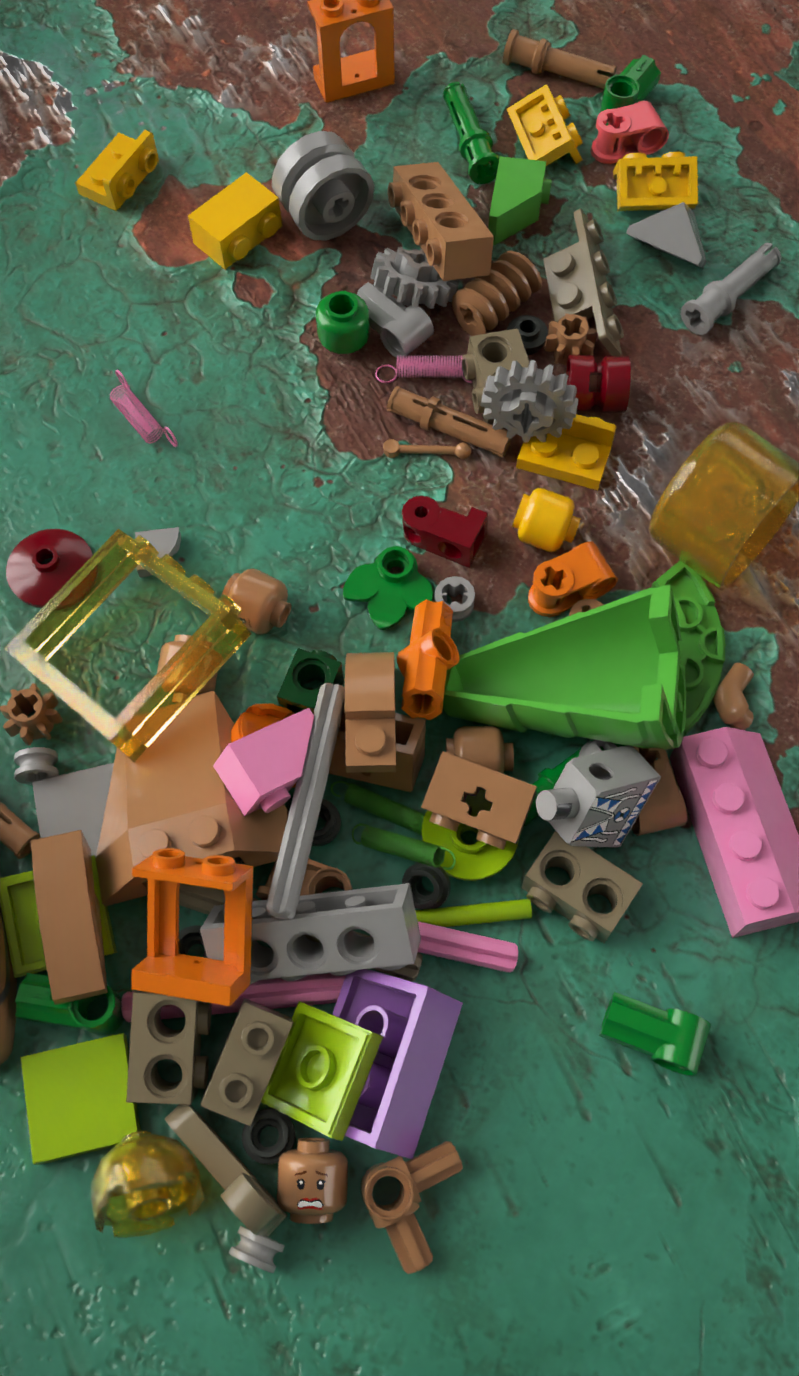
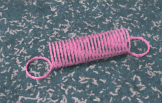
[375,355,472,383]
[110,369,178,447]

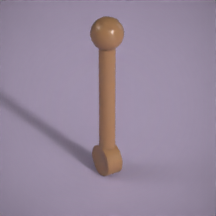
[383,439,472,459]

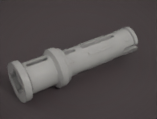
[681,243,782,335]

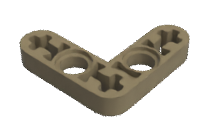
[165,1104,288,1236]

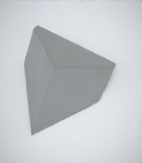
[626,202,707,269]

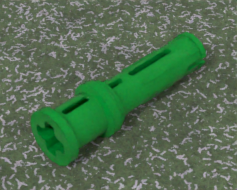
[443,82,499,184]

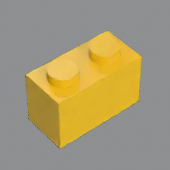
[188,172,282,269]

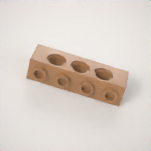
[388,162,494,281]

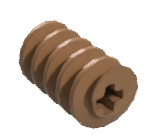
[452,250,542,336]

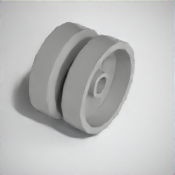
[272,131,375,240]

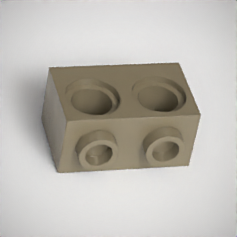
[462,328,529,425]
[522,831,643,944]
[126,990,212,1105]
[200,998,293,1126]

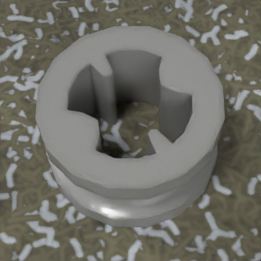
[434,576,475,622]
[14,747,59,785]
[229,1226,285,1273]

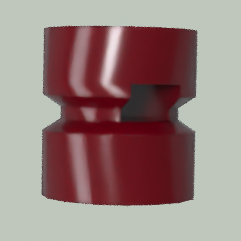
[566,355,631,413]

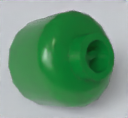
[316,291,370,354]

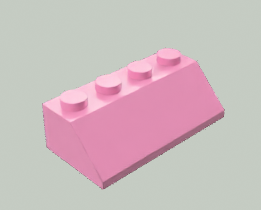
[670,727,799,938]

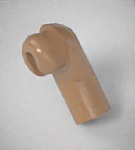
[713,663,754,730]

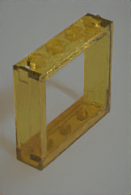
[3,529,251,762]

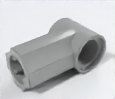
[357,282,434,359]

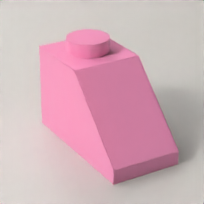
[213,708,314,816]

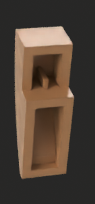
[31,830,108,1005]

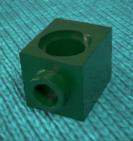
[277,648,344,714]

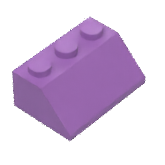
[332,969,463,1159]

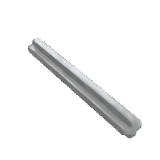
[266,683,345,919]

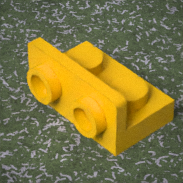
[507,84,583,166]
[75,130,159,211]
[613,152,698,211]
[516,414,617,491]

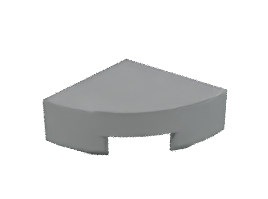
[135,527,181,578]

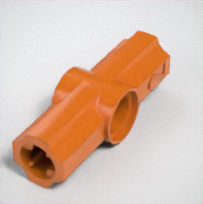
[397,599,460,720]

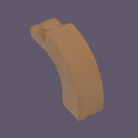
[344,652,396,773]

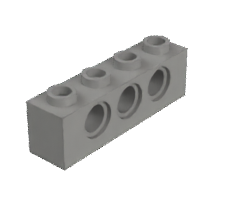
[200,883,421,984]

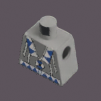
[536,745,661,847]

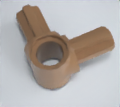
[360,1141,463,1274]

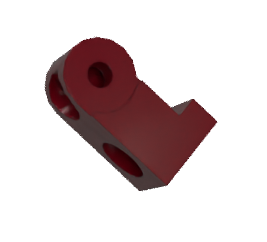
[402,496,488,568]

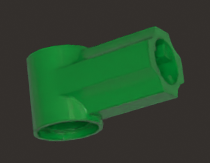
[599,55,661,126]
[15,973,124,1035]
[599,992,711,1076]

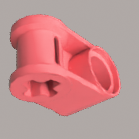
[591,101,669,164]

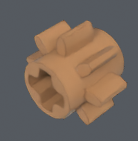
[545,313,597,365]
[0,683,63,745]

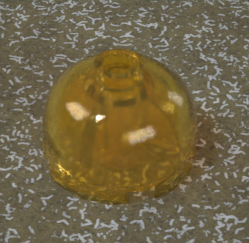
[91,1131,204,1238]

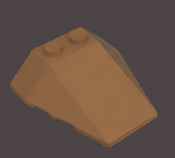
[96,691,288,906]

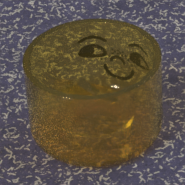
[649,421,799,590]

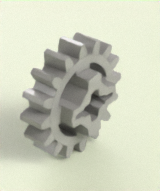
[371,247,460,309]
[481,360,578,443]

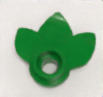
[343,546,433,630]

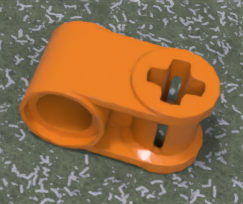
[528,541,618,617]

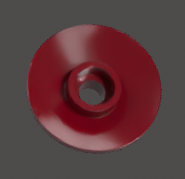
[6,529,95,608]

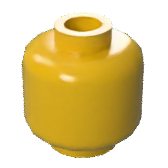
[512,488,581,552]

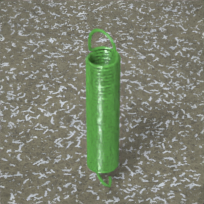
[330,781,425,836]
[352,823,456,870]

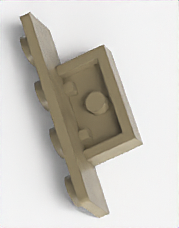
[543,209,624,356]

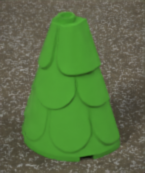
[443,585,686,750]

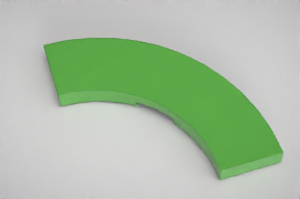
[651,557,726,737]

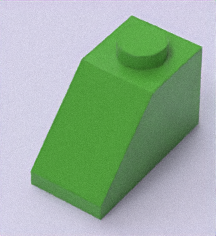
[488,156,552,245]

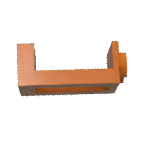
[307,0,395,103]
[131,848,253,1006]

